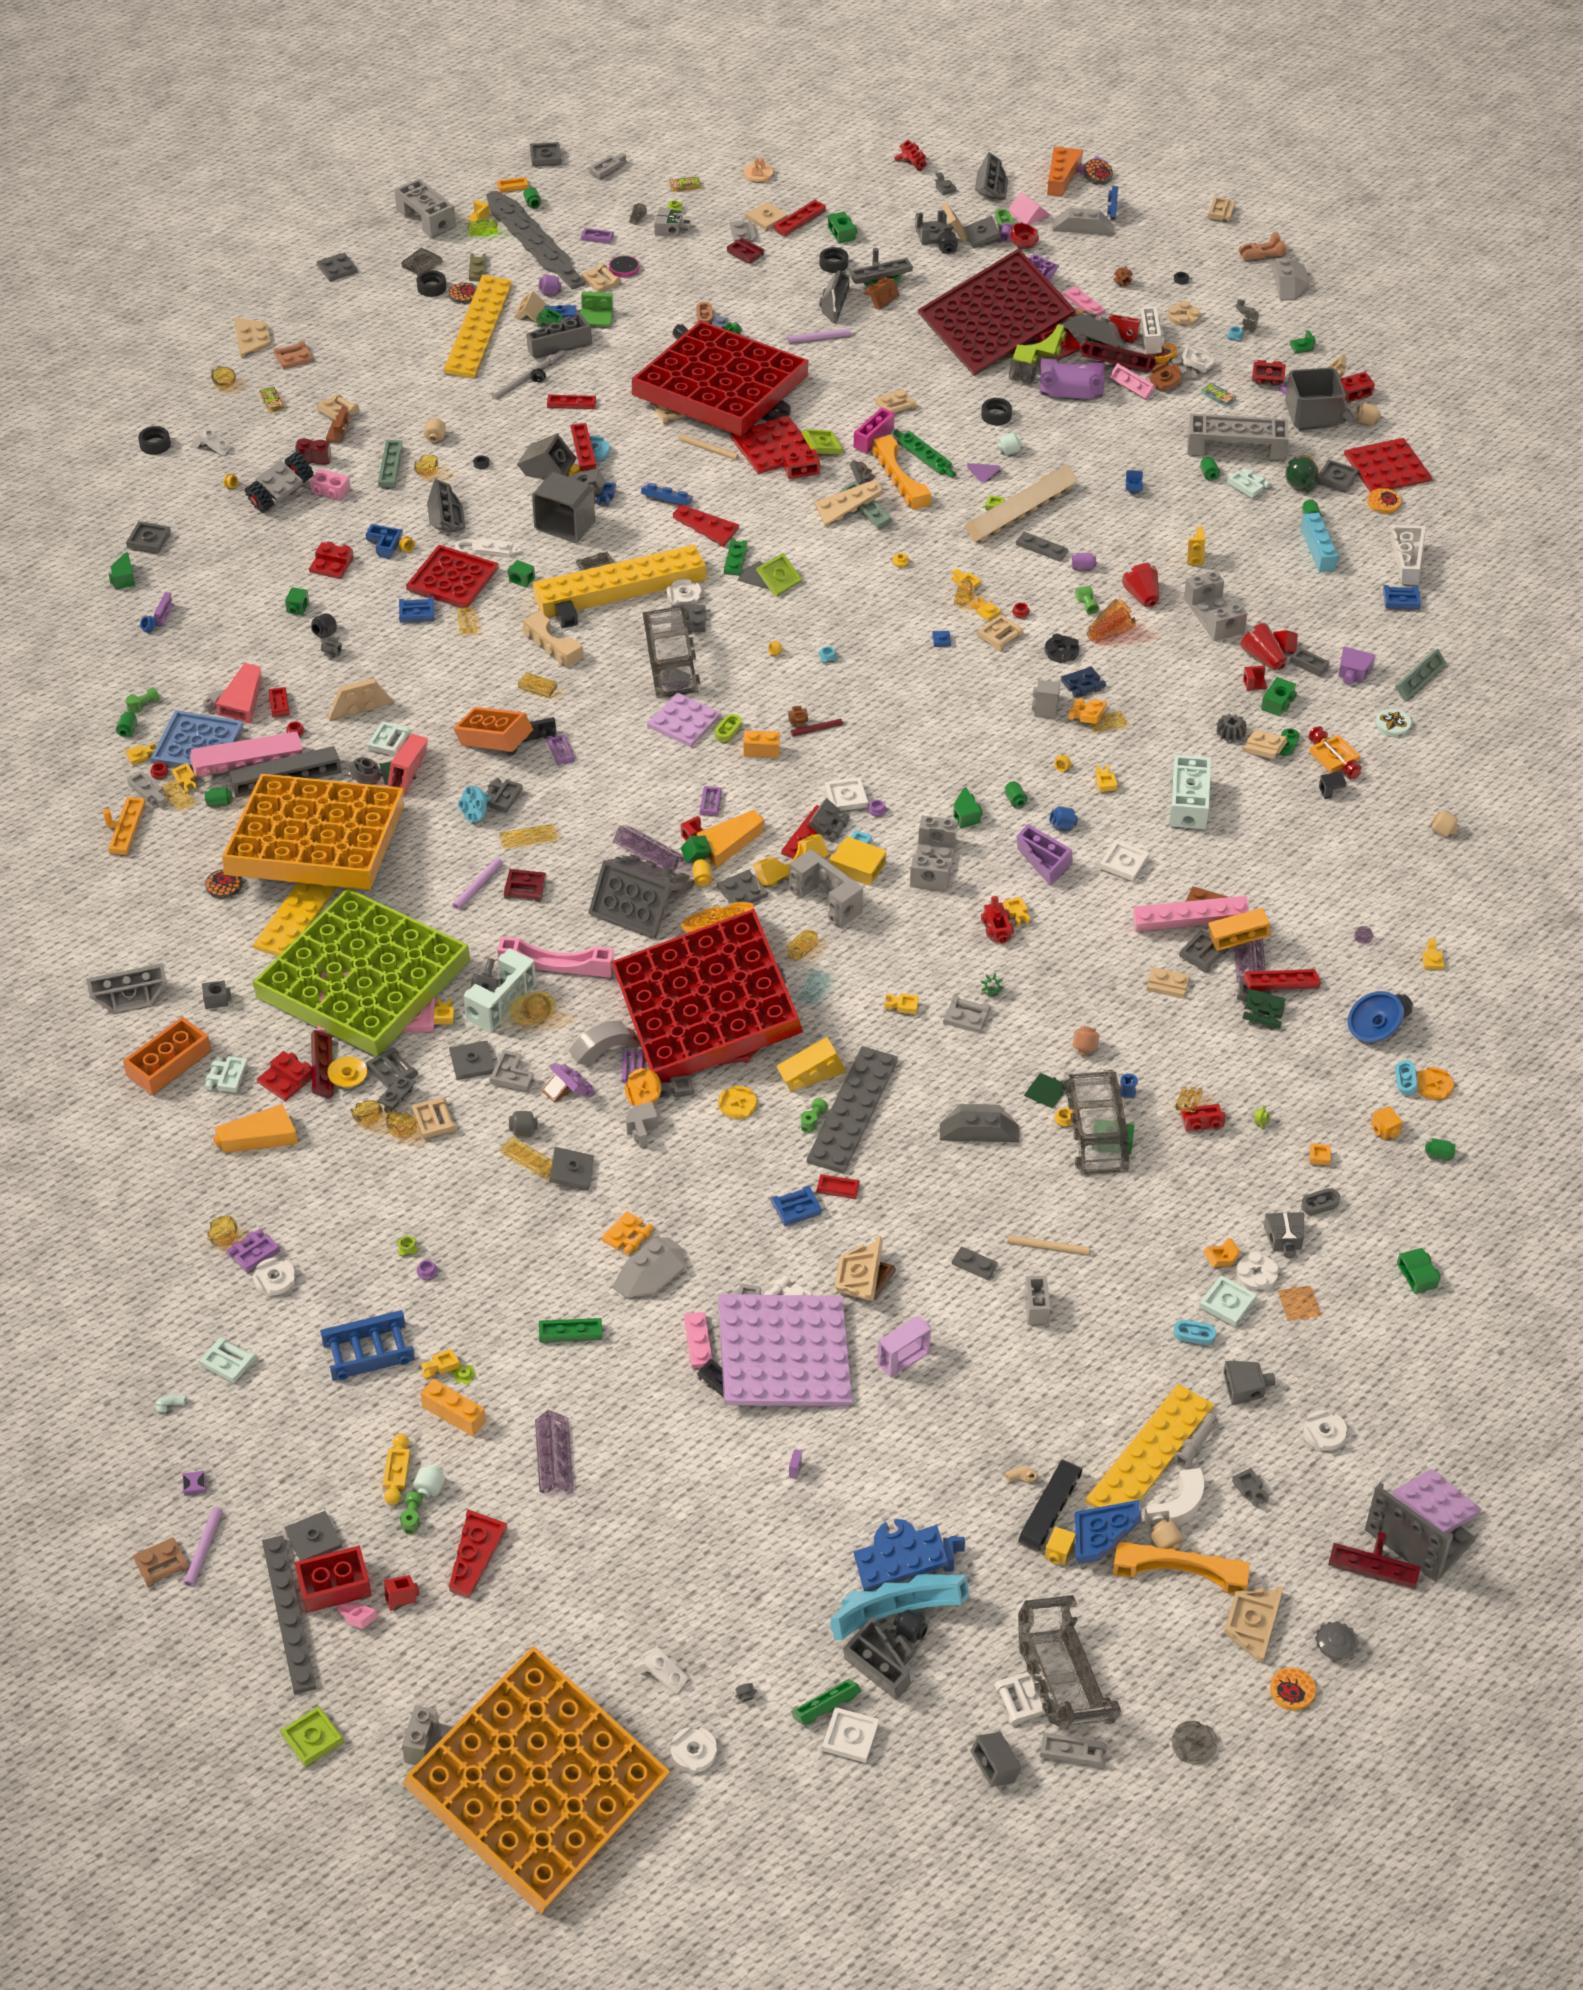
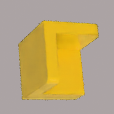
[468,200,490,225]

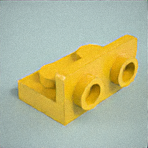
[1187,526,1206,565]

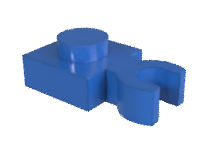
[597,482,617,506]

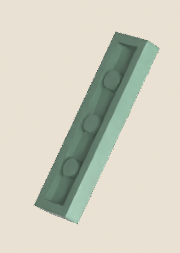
[378,440,403,487]
[842,481,892,530]
[1395,649,1446,700]

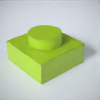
[985,495,1005,511]

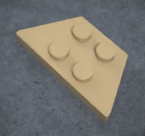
[234,317,271,358]
[327,678,394,721]
[835,1236,883,1301]
[1224,1586,1284,1663]

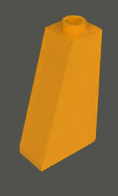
[697,809,765,868]
[213,1104,298,1153]

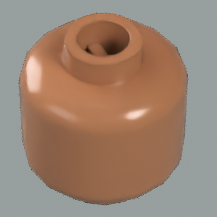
[1073,1026,1100,1055]

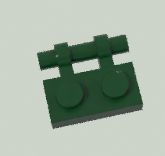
[1242,989,1286,1029]

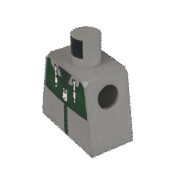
[654,207,691,236]

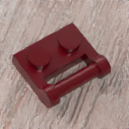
[504,869,547,902]

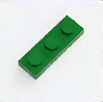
[539,1318,602,1342]
[791,1679,861,1725]

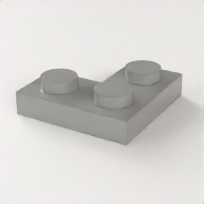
[490,1050,534,1092]

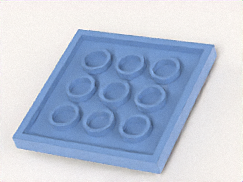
[151,710,244,775]

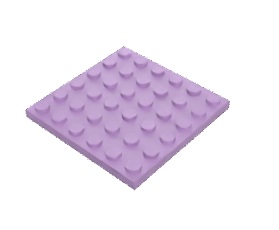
[718,1294,852,1406]

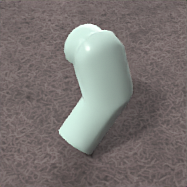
[155,1394,187,1412]

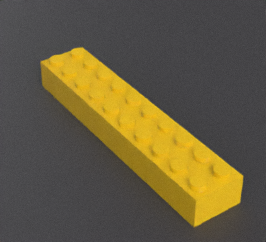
[533,544,706,617]

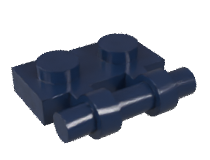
[1061,666,1106,697]

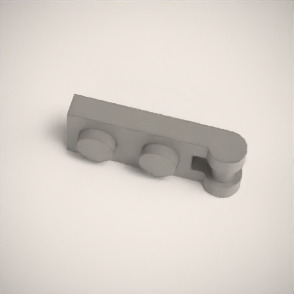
[1040,1732,1107,1769]

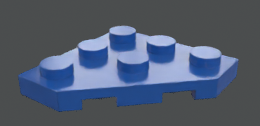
[1075,1500,1142,1564]

